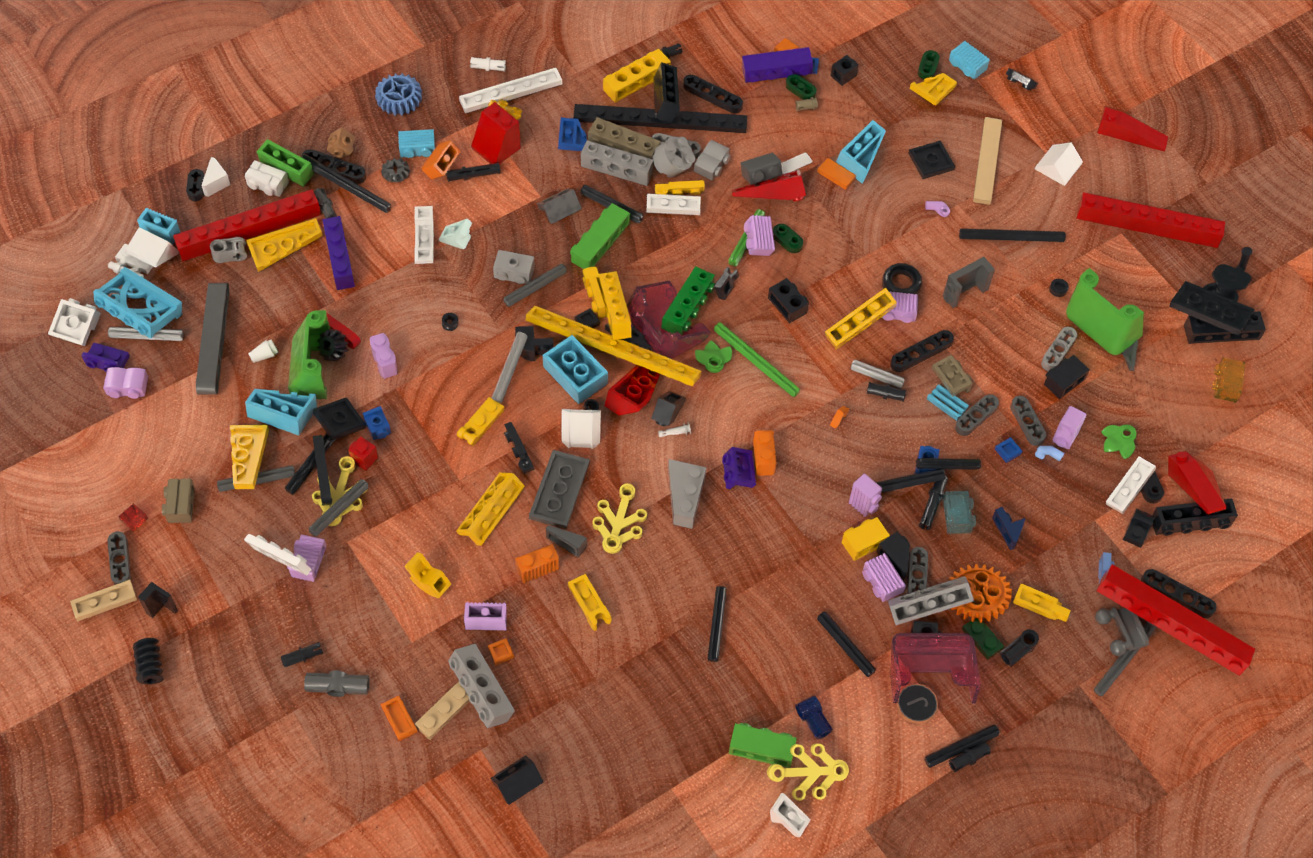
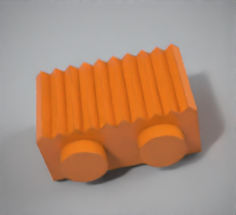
[421,140,461,179]
[753,430,777,476]
[515,544,559,583]

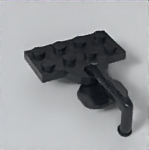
[1169,247,1255,335]

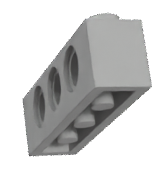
[581,140,653,186]
[888,576,974,625]
[448,644,515,729]

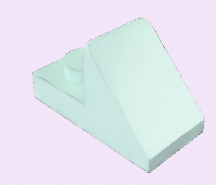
[439,219,472,249]

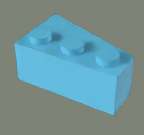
[836,120,886,184]
[245,389,317,436]

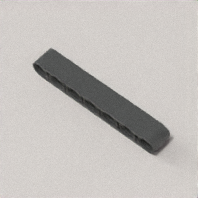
[196,283,229,395]

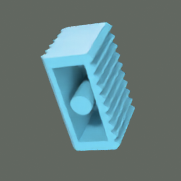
[949,41,990,80]
[398,129,435,158]
[137,208,181,245]

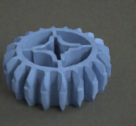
[375,73,422,116]

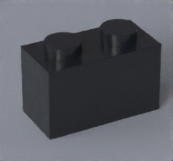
[1044,355,1090,399]

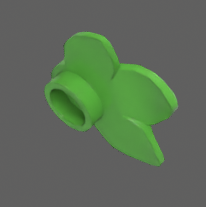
[695,340,732,373]
[1102,425,1137,459]

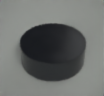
[1049,279,1069,297]

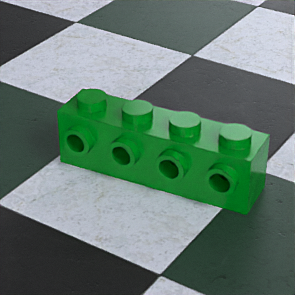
[661,266,716,337]

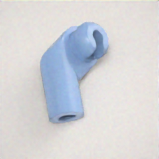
[1035,446,1064,461]

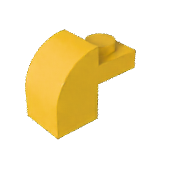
[404,552,451,599]

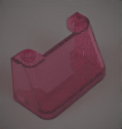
[626,280,711,359]

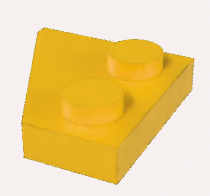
[910,73,957,106]

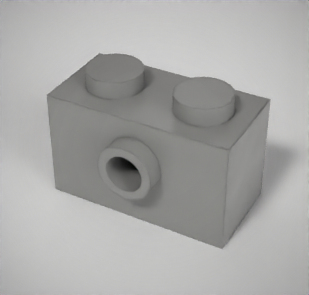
[493,250,535,284]

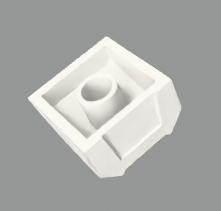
[562,409,601,449]

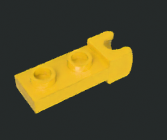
[582,267,606,319]
[568,574,612,631]

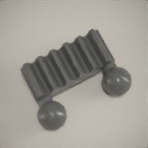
[1095,607,1149,656]

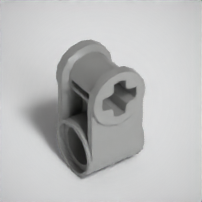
[210,237,247,263]

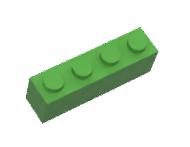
[570,203,630,269]

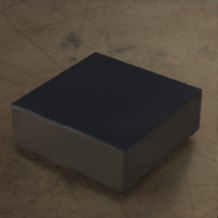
[575,308,600,328]

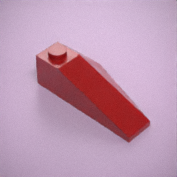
[1097,106,1168,152]
[732,170,806,202]
[604,365,660,416]
[1168,451,1226,514]

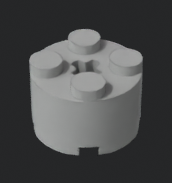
[653,137,695,178]

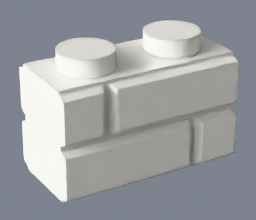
[245,160,289,197]

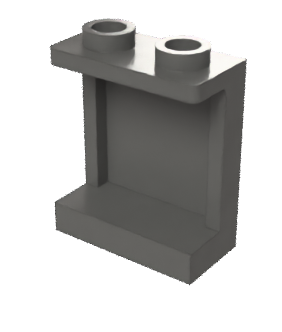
[943,257,995,308]

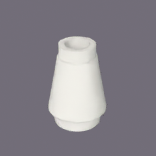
[248,339,278,363]

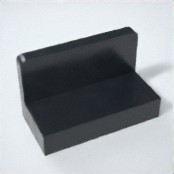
[138,582,178,618]
[490,755,543,805]

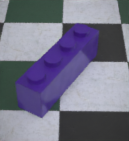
[742,47,813,83]
[322,216,355,290]

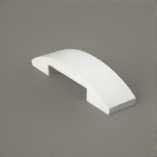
[415,206,434,264]

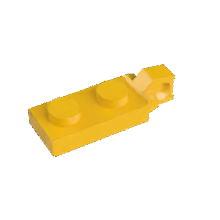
[655,180,705,195]
[1013,584,1071,622]

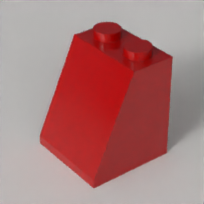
[471,102,521,165]

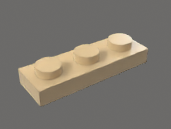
[70,580,137,622]
[415,682,470,740]

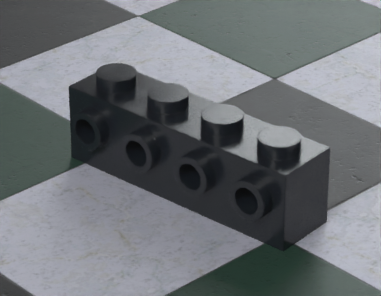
[653,62,680,123]
[1183,311,1266,344]
[1152,498,1238,536]

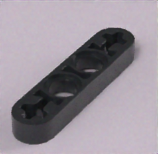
[683,75,743,114]
[302,149,366,184]
[890,330,954,372]
[313,435,332,506]
[1141,569,1217,618]

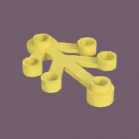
[312,456,368,527]
[592,483,647,554]
[767,743,849,801]

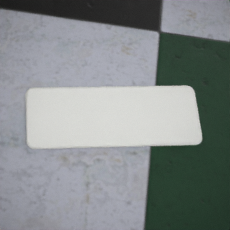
[781,153,812,174]

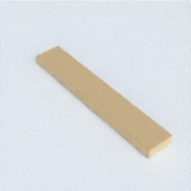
[973,117,1002,205]

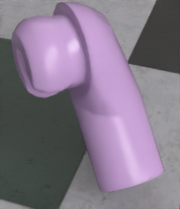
[925,201,950,217]

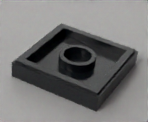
[908,140,955,179]
[313,397,366,441]

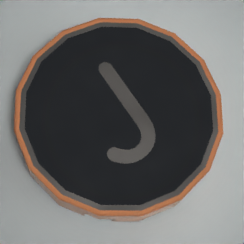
[896,684,938,725]

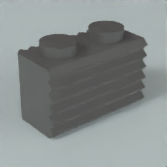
[740,152,782,185]

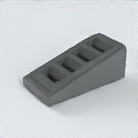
[546,525,587,557]

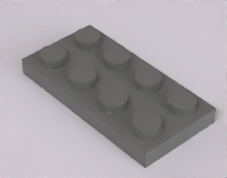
[529,450,590,529]

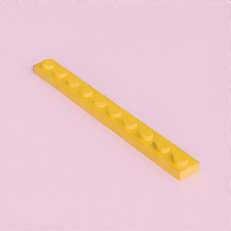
[525,306,701,387]

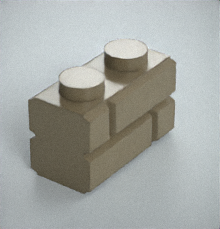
[162,478,195,523]

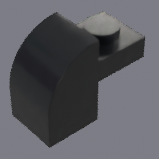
[515,326,553,361]
[1123,508,1155,548]

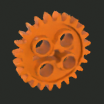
[949,564,1012,623]

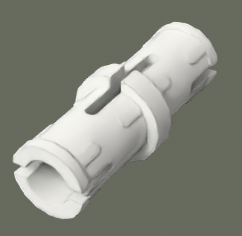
[470,57,506,72]

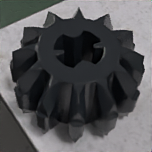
[317,329,349,361]

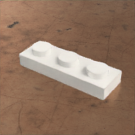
[646,194,701,215]
[1106,457,1156,514]

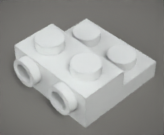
[48,298,101,346]

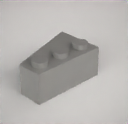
[668,459,706,529]

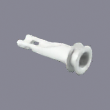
[658,423,691,437]

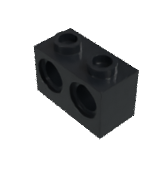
[768,278,809,324]

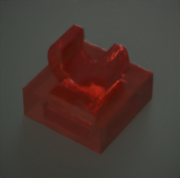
[118,503,148,532]

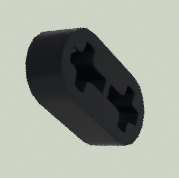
[186,169,205,202]

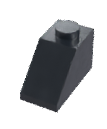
[651,391,686,426]
[877,531,910,580]

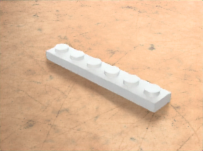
[459,68,562,113]

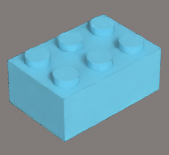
[543,335,608,404]

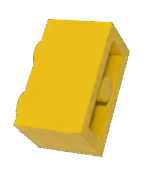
[842,517,890,561]

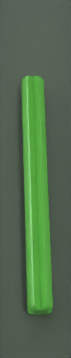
[714,322,800,397]

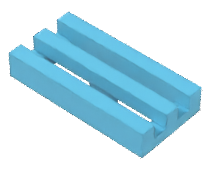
[927,384,969,421]

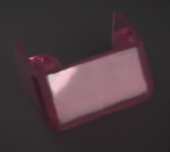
[890,633,981,704]

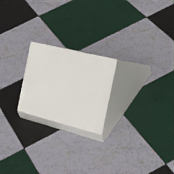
[1035,142,1083,186]
[125,227,178,267]

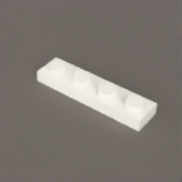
[244,534,312,576]

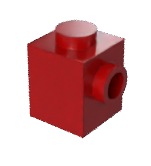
[348,436,378,471]

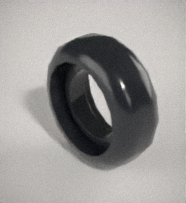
[882,263,922,295]

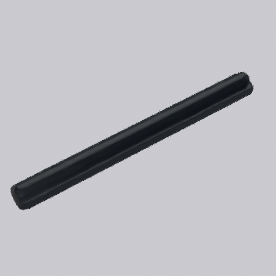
[301,154,391,213]
[959,228,1066,242]

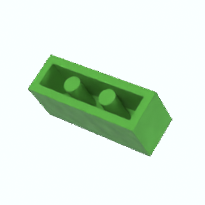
[257,139,314,187]
[729,723,797,768]

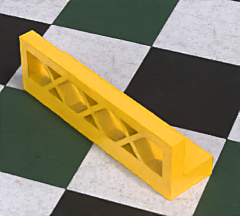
[456,472,525,546]

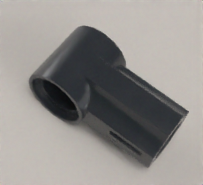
[999,629,1039,667]

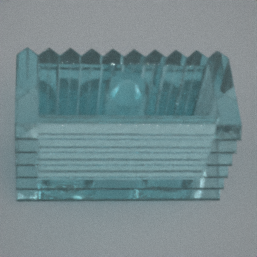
[943,491,976,534]

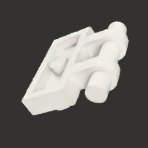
[108,244,153,277]

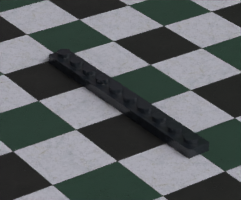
[573,104,747,133]

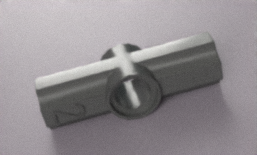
[304,670,370,697]

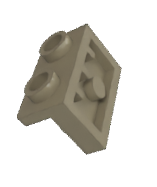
[932,355,972,397]

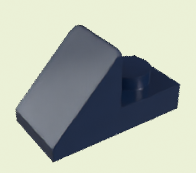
[992,507,1025,551]

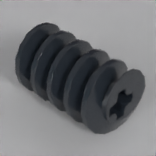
[133,638,164,685]

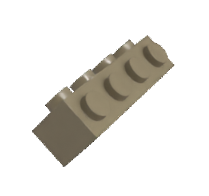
[588,117,660,159]

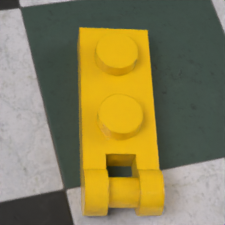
[457,397,505,446]

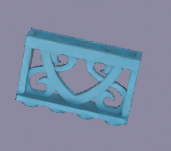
[93,267,182,339]

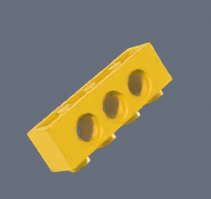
[603,48,671,103]
[599,271,632,340]
[825,288,897,350]

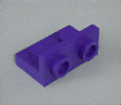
[81,342,130,372]
[722,447,756,489]

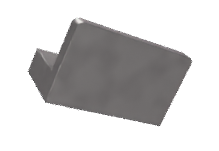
[537,188,581,224]

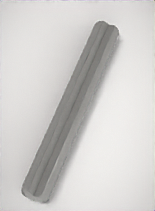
[108,327,184,341]
[492,332,527,403]

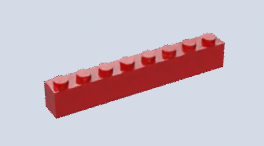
[173,189,321,262]
[1076,192,1225,248]
[1096,564,1255,676]

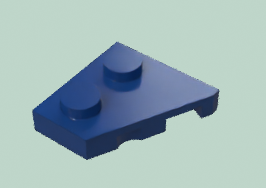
[558,117,587,151]

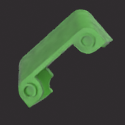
[1066,268,1144,355]
[288,310,330,399]

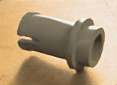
[795,97,818,112]

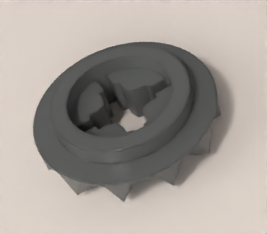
[381,158,410,182]

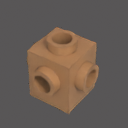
[327,127,355,159]

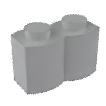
[694,140,731,180]

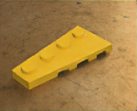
[246,218,323,272]
[230,425,269,489]

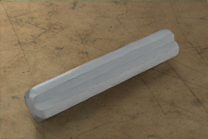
[851,360,905,388]

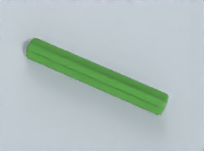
[728,209,765,267]

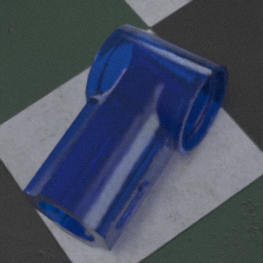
[795,695,833,740]

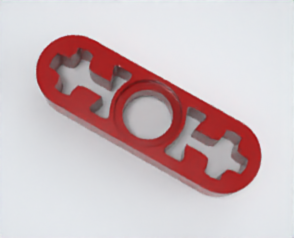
[327,313,361,349]

